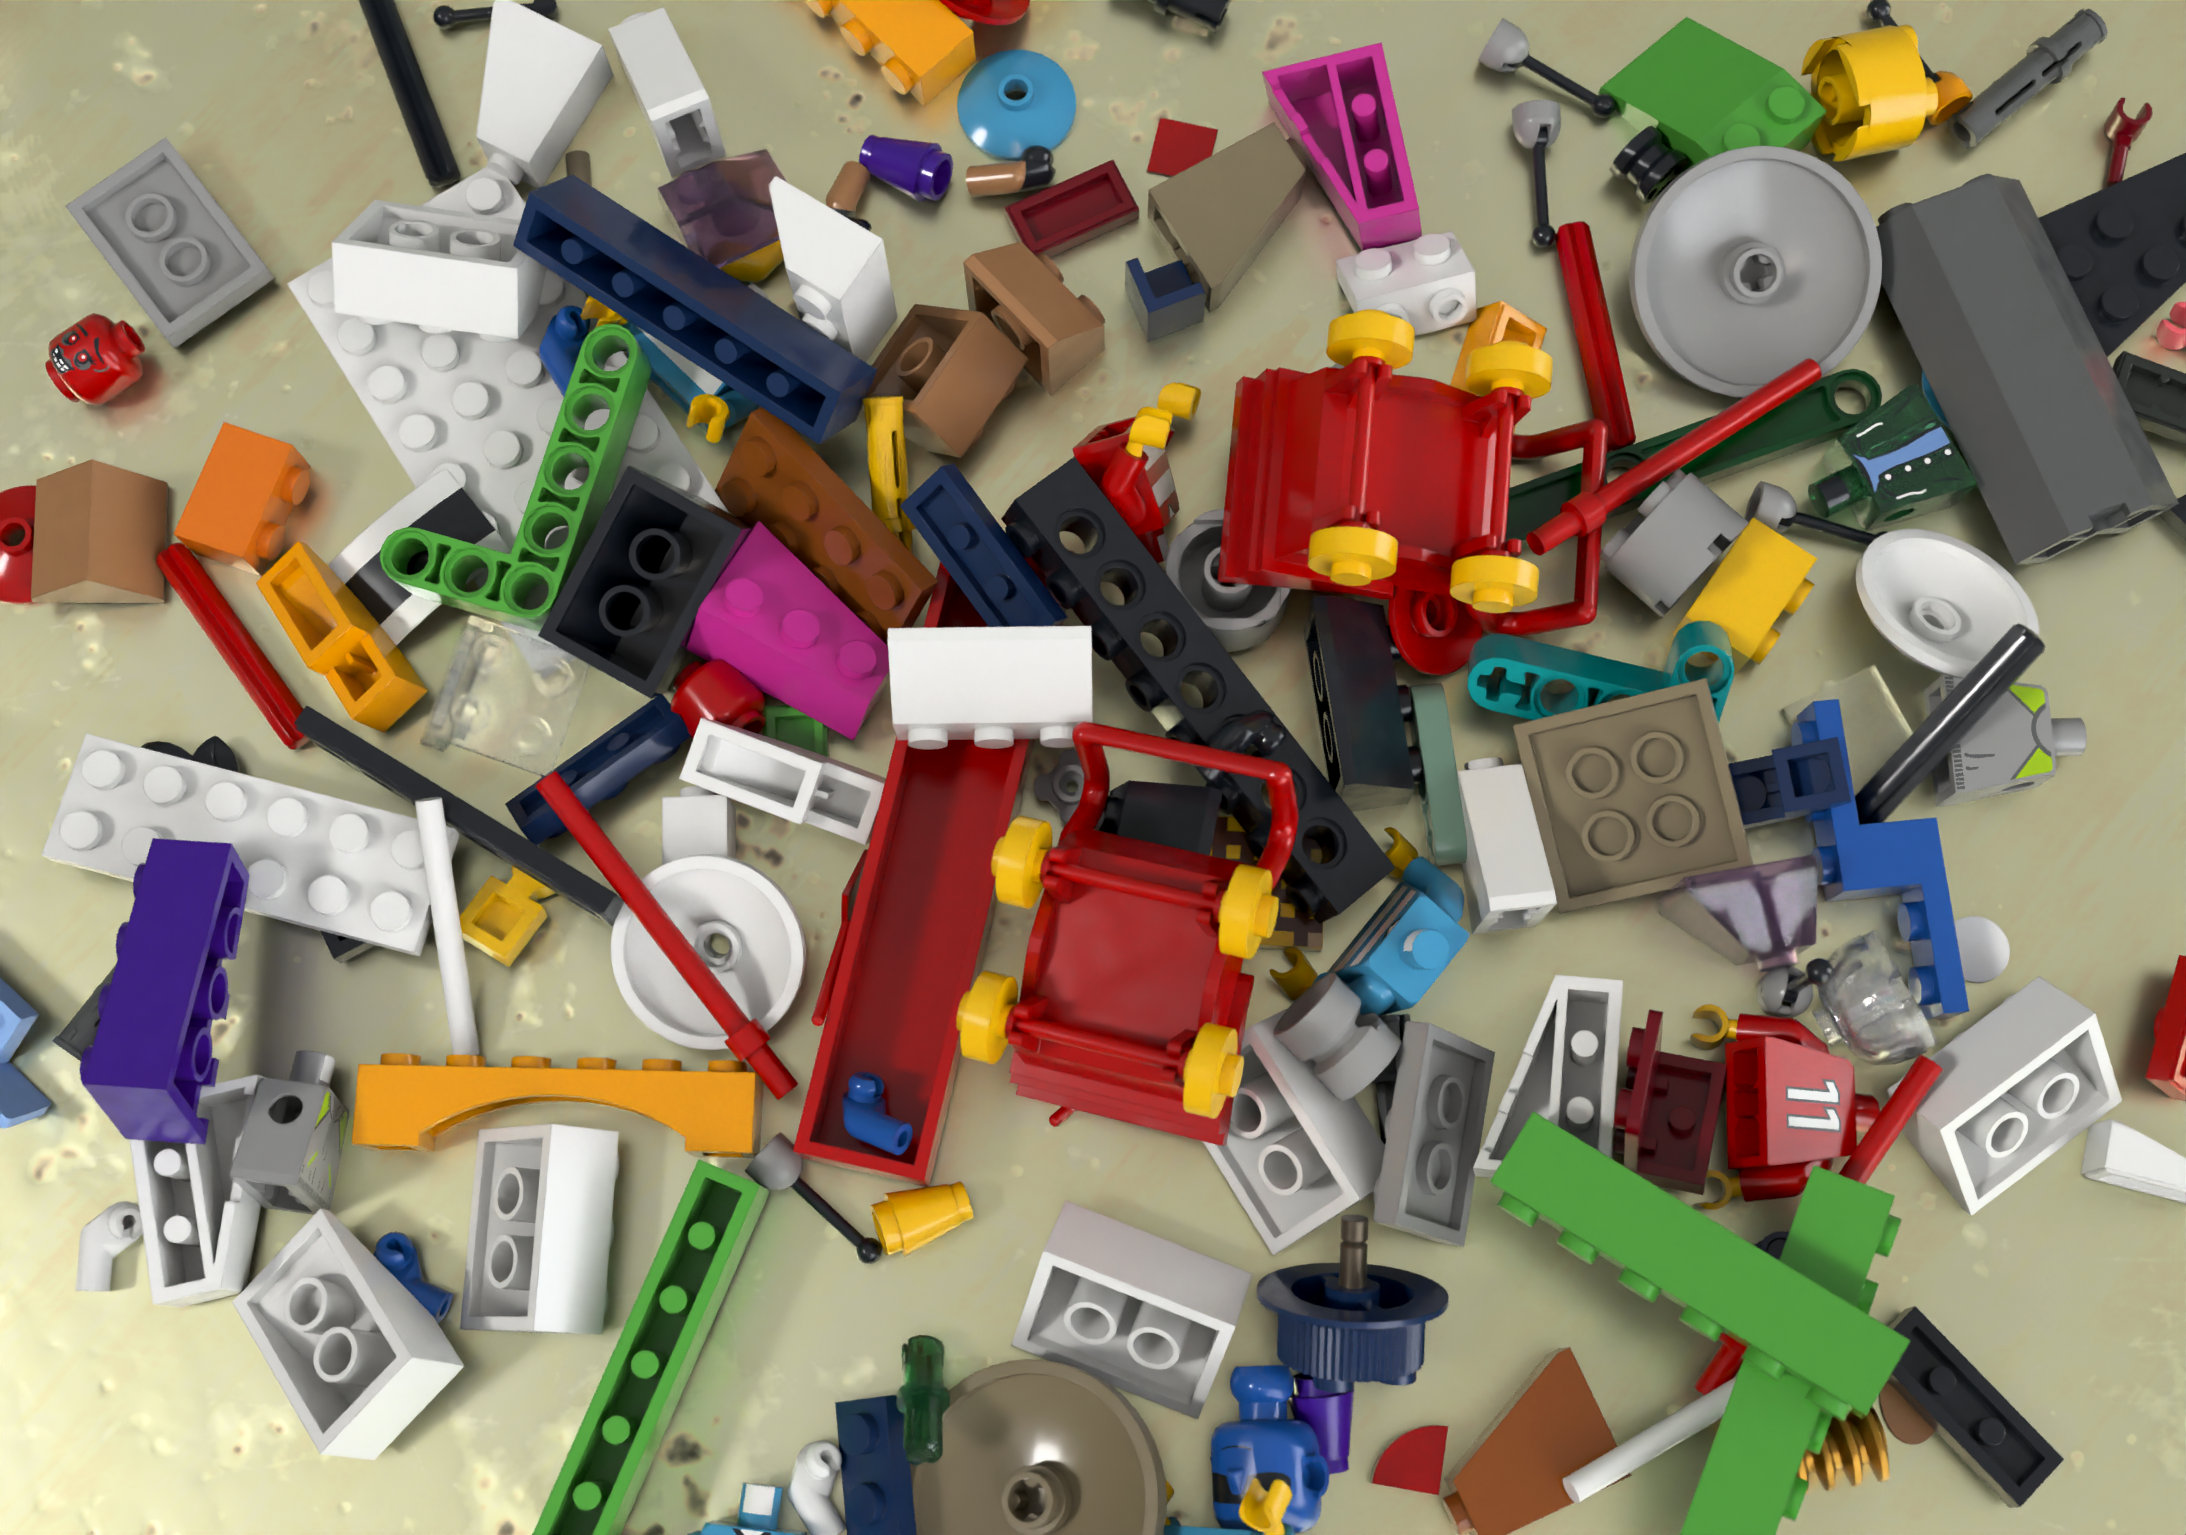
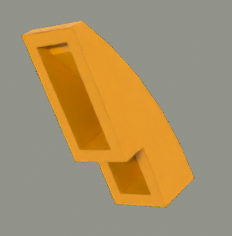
[256,540,428,733]

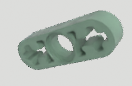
[1408,683,1467,866]

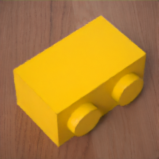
[1672,517,1817,675]

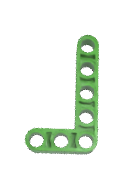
[380,324,651,631]

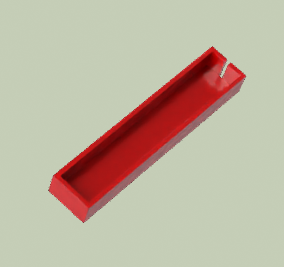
[793,550,1074,1187]

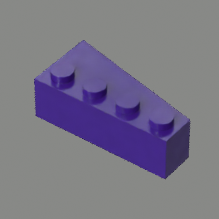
[80,838,250,1144]

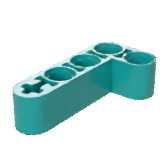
[1467,621,1734,724]

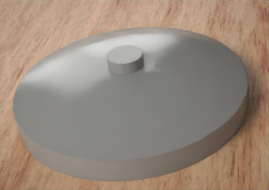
[1629,146,1882,398]

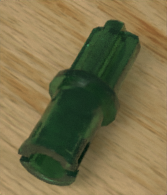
[896,1335,950,1466]

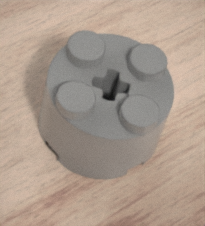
[1600,469,1749,618]
[1165,508,1291,652]

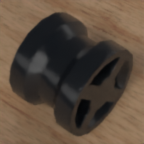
[1609,125,1688,204]

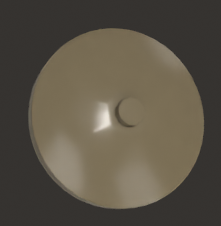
[909,1359,1167,1535]

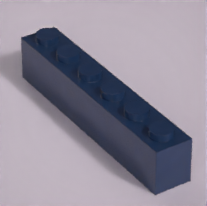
[513,174,877,444]

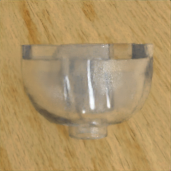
[1812,930,1938,1065]

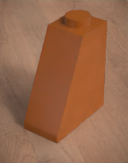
[1442,1347,1632,1535]

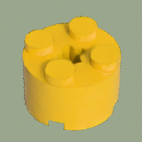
[1801,25,1938,162]

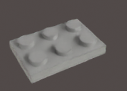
[65,137,275,348]
[1373,1021,1495,1247]

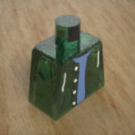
[1808,383,1977,531]

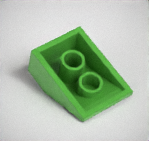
[1599,17,1827,174]

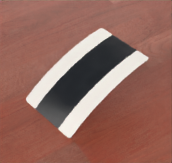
[328,469,510,646]

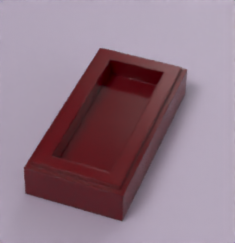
[1004,159,1139,258]

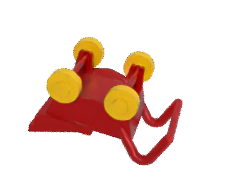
[1217,309,1608,637]
[956,721,1299,1146]

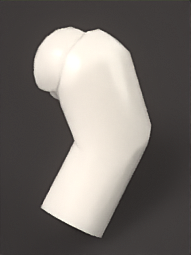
[75,1201,143,1292]
[787,1440,846,1535]

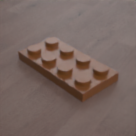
[715,407,939,646]

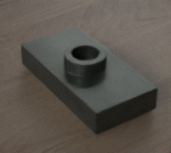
[2113,351,2186,445]

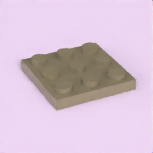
[1513,678,1755,914]

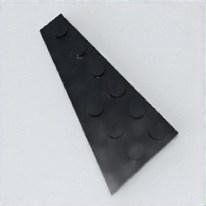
[2039,153,2186,358]

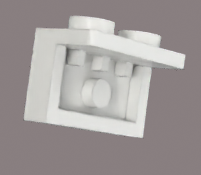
[1336,231,1477,336]

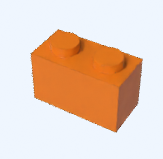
[174,422,311,577]

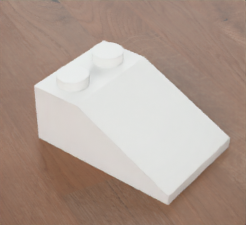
[232,1208,464,1460]

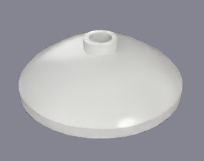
[1856,529,2039,679]
[611,854,806,1050]

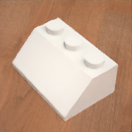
[768,176,898,362]
[332,200,547,342]
[888,626,1093,749]
[1887,976,2122,1216]
[1203,1008,1385,1255]
[460,1124,620,1335]
[1011,1200,1253,1419]

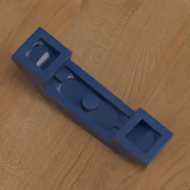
[1729,737,1851,829]

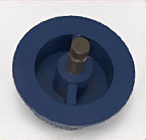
[1257,1214,1449,1392]

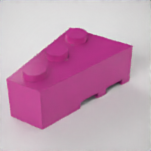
[1262,42,1422,251]
[687,521,890,741]

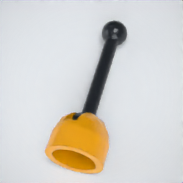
[1866,0,1973,125]

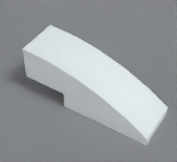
[679,717,886,845]

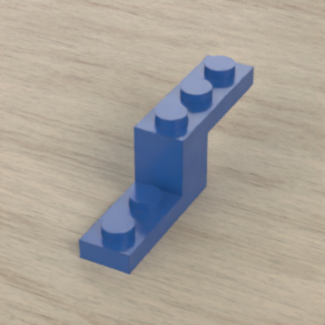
[1791,699,1969,1021]

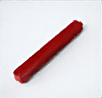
[1555,221,1636,453]
[156,542,310,750]

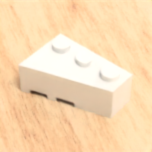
[1473,975,1623,1178]
[129,1074,266,1307]

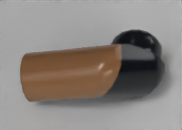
[966,145,1056,197]
[826,161,872,231]

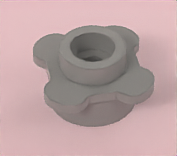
[1034,749,1110,824]

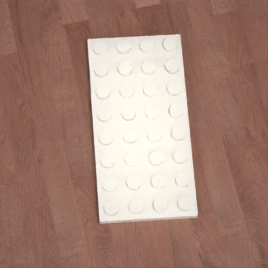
[287,166,730,681]

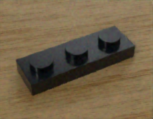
[1887,1306,2064,1508]

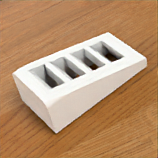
[2081,1119,2186,1203]

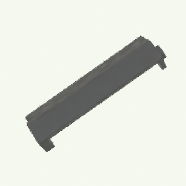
[1876,174,2179,564]

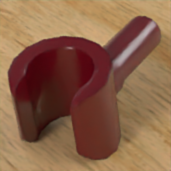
[2104,97,2153,186]

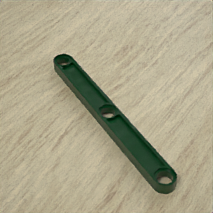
[1506,369,1882,549]

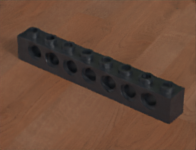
[1001,457,1395,924]

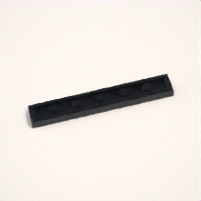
[294,705,624,927]

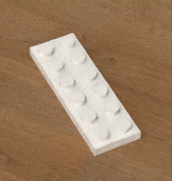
[42,734,460,957]

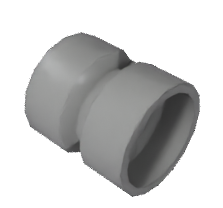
[1273,973,1401,1101]

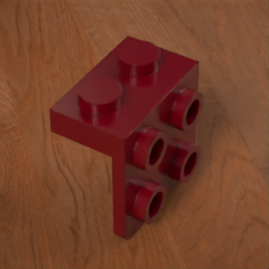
[1613,1009,1727,1195]

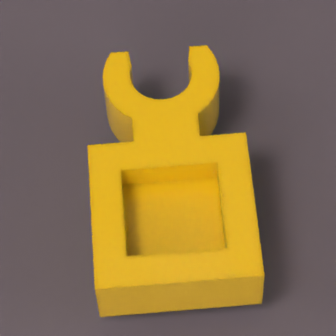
[459,866,556,967]

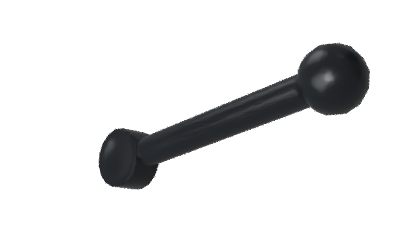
[433,0,558,29]

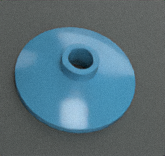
[957,50,1076,161]

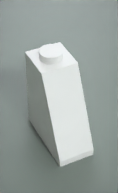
[476,0,613,188]
[608,7,726,177]
[1457,757,1557,934]

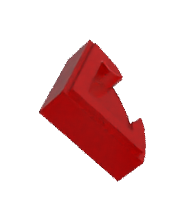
[1369,1425,1448,1495]

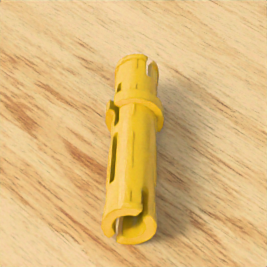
[862,396,916,554]

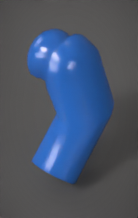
[539,305,590,397]
[842,1072,913,1155]
[373,1232,453,1323]

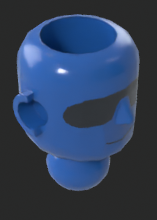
[1210,1365,1329,1534]

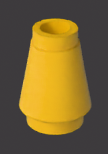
[870,1181,973,1257]

